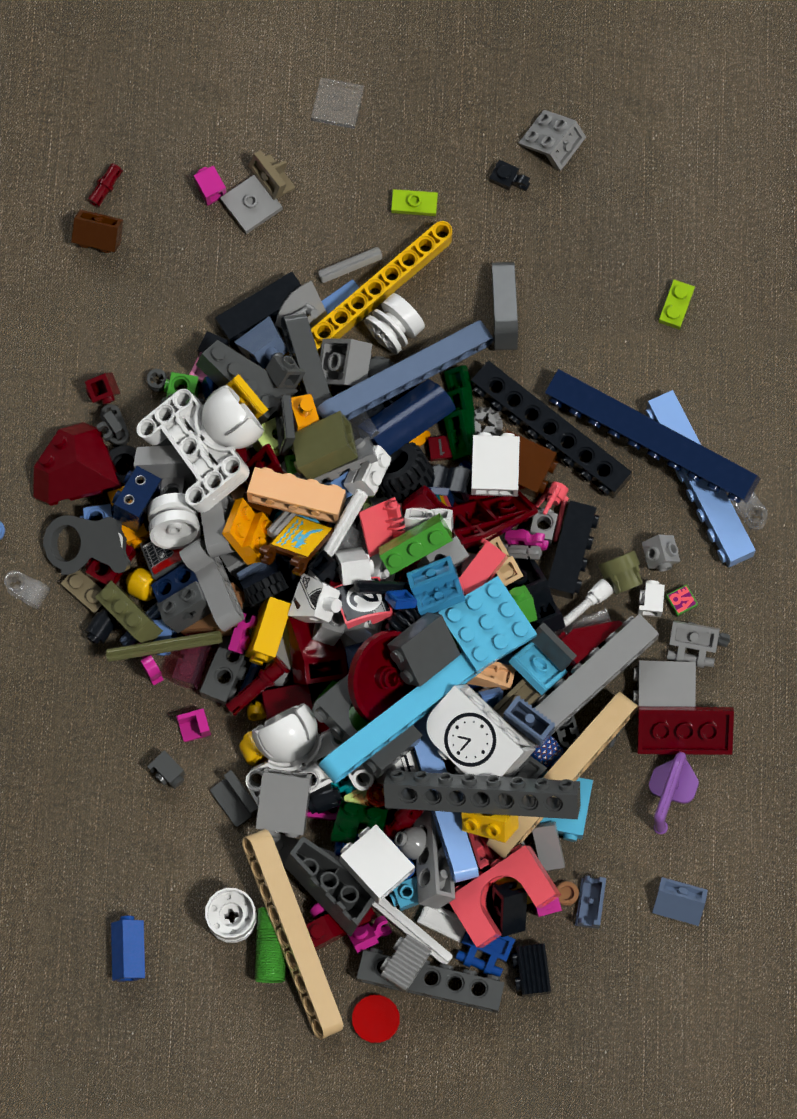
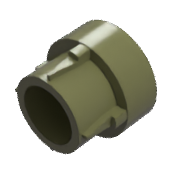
[598,550,643,595]

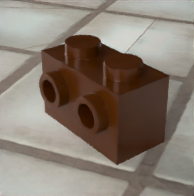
[71,209,124,253]

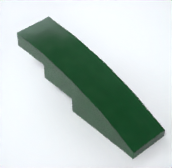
[444,365,475,460]

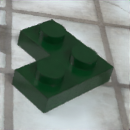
[331,801,388,844]

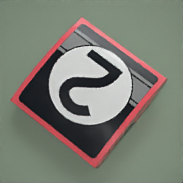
[334,577,394,629]

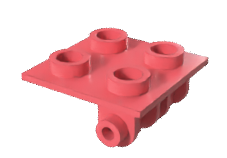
[359,497,405,557]

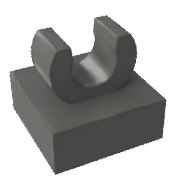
[97,410,125,441]

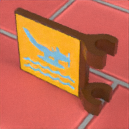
[259,515,334,576]

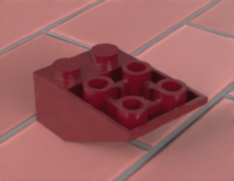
[287,616,348,685]

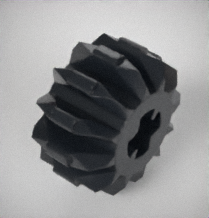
[385,608,421,632]

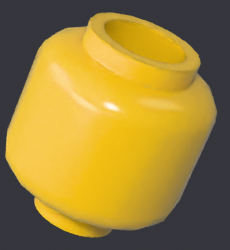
[126,568,156,602]
[239,731,269,766]

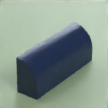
[358,379,456,456]

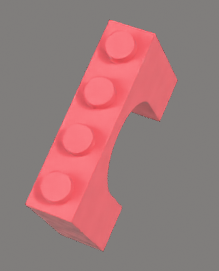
[449,844,561,948]

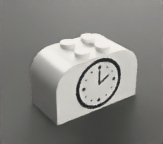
[426,684,535,777]

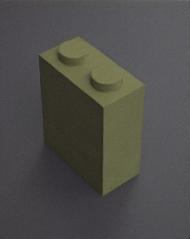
[291,411,358,479]

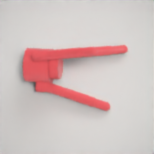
[524,481,569,542]

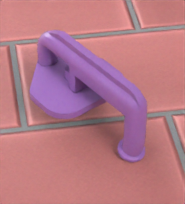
[649,752,699,834]

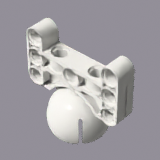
[137,385,264,513]
[245,703,375,833]

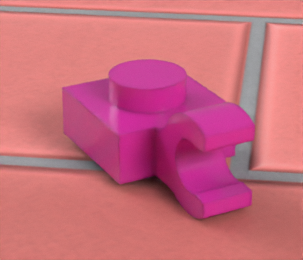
[228,613,258,655]
[348,916,392,953]

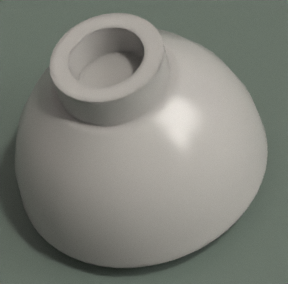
[394,826,427,860]

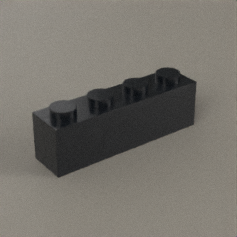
[215,272,301,347]
[548,500,599,600]

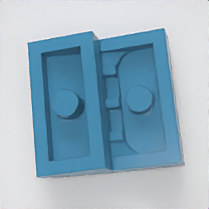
[406,556,466,617]

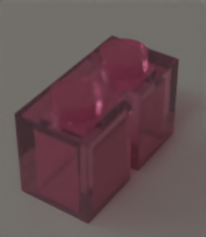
[172,634,211,690]

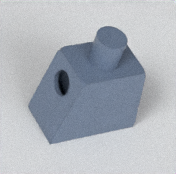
[234,317,288,369]

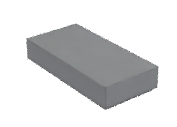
[532,822,565,871]

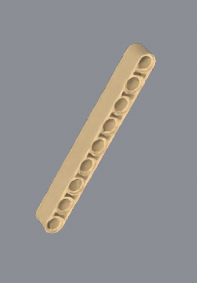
[486,692,638,859]
[242,829,343,1039]

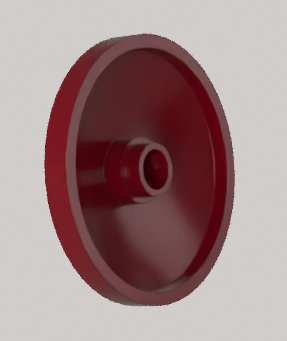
[348,630,417,722]

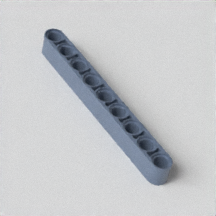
[316,320,494,420]

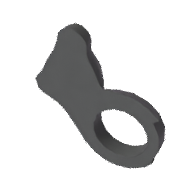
[43,515,131,575]

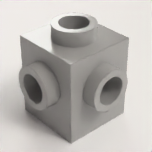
[642,534,680,572]

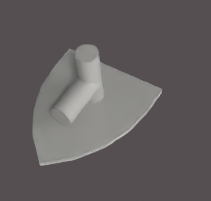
[275,280,328,328]

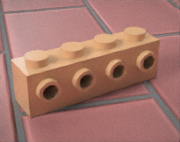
[247,467,346,524]

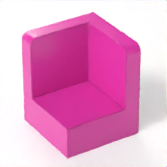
[176,708,211,742]

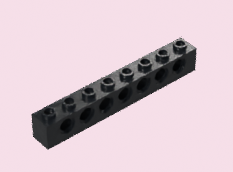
[471,360,632,498]

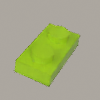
[658,280,695,330]

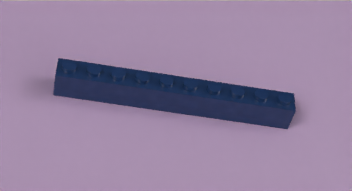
[545,369,761,504]

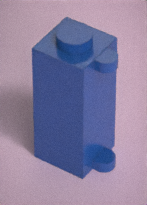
[111,916,145,982]

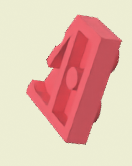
[468,833,504,870]

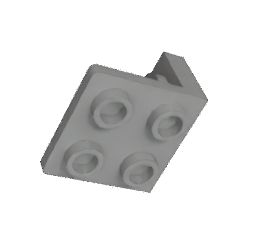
[519,110,586,171]

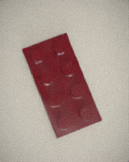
[637,706,734,755]

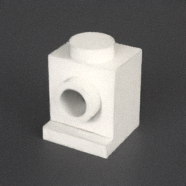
[638,580,665,617]

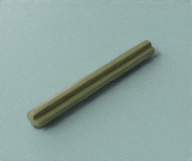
[106,631,223,662]

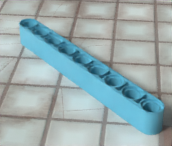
[319,652,484,784]

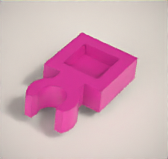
[505,529,549,550]

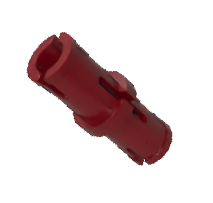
[87,163,123,208]

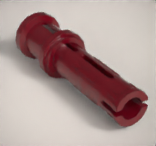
[225,655,290,716]

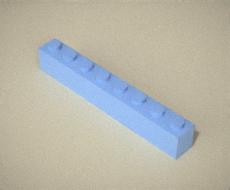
[645,390,756,568]

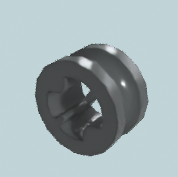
[147,369,167,392]

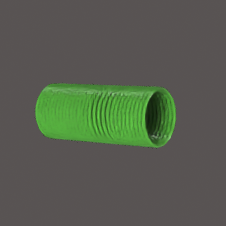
[254,907,286,983]

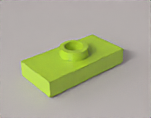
[391,189,438,216]

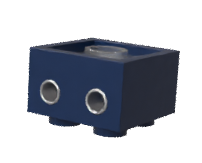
[112,466,162,532]

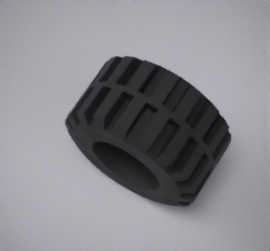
[378,442,434,503]

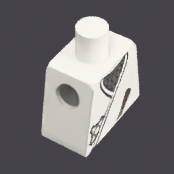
[287,574,342,623]

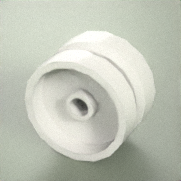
[147,493,201,550]

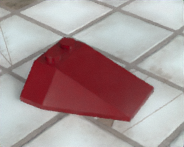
[448,490,538,552]

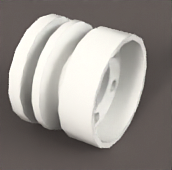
[364,293,425,354]
[205,888,257,943]

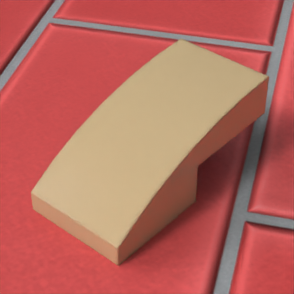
[477,536,523,586]

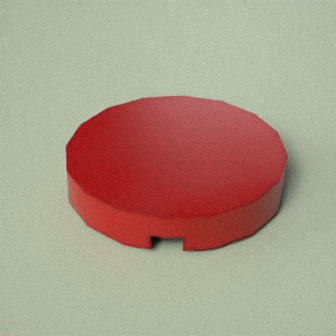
[352,995,400,1044]

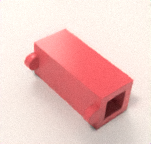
[459,538,508,596]

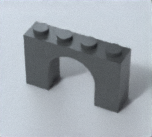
[312,674,423,779]

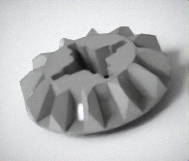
[474,406,503,436]

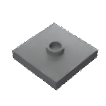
[220,174,283,234]

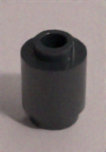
[84,609,117,645]
[309,784,342,814]

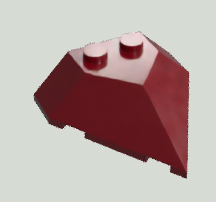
[33,422,122,506]

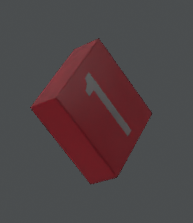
[428,435,453,462]

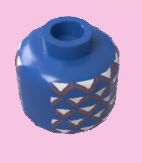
[530,735,564,770]

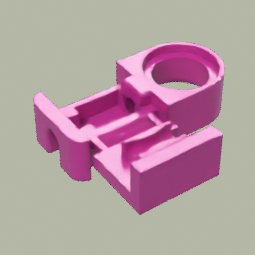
[139,643,164,685]

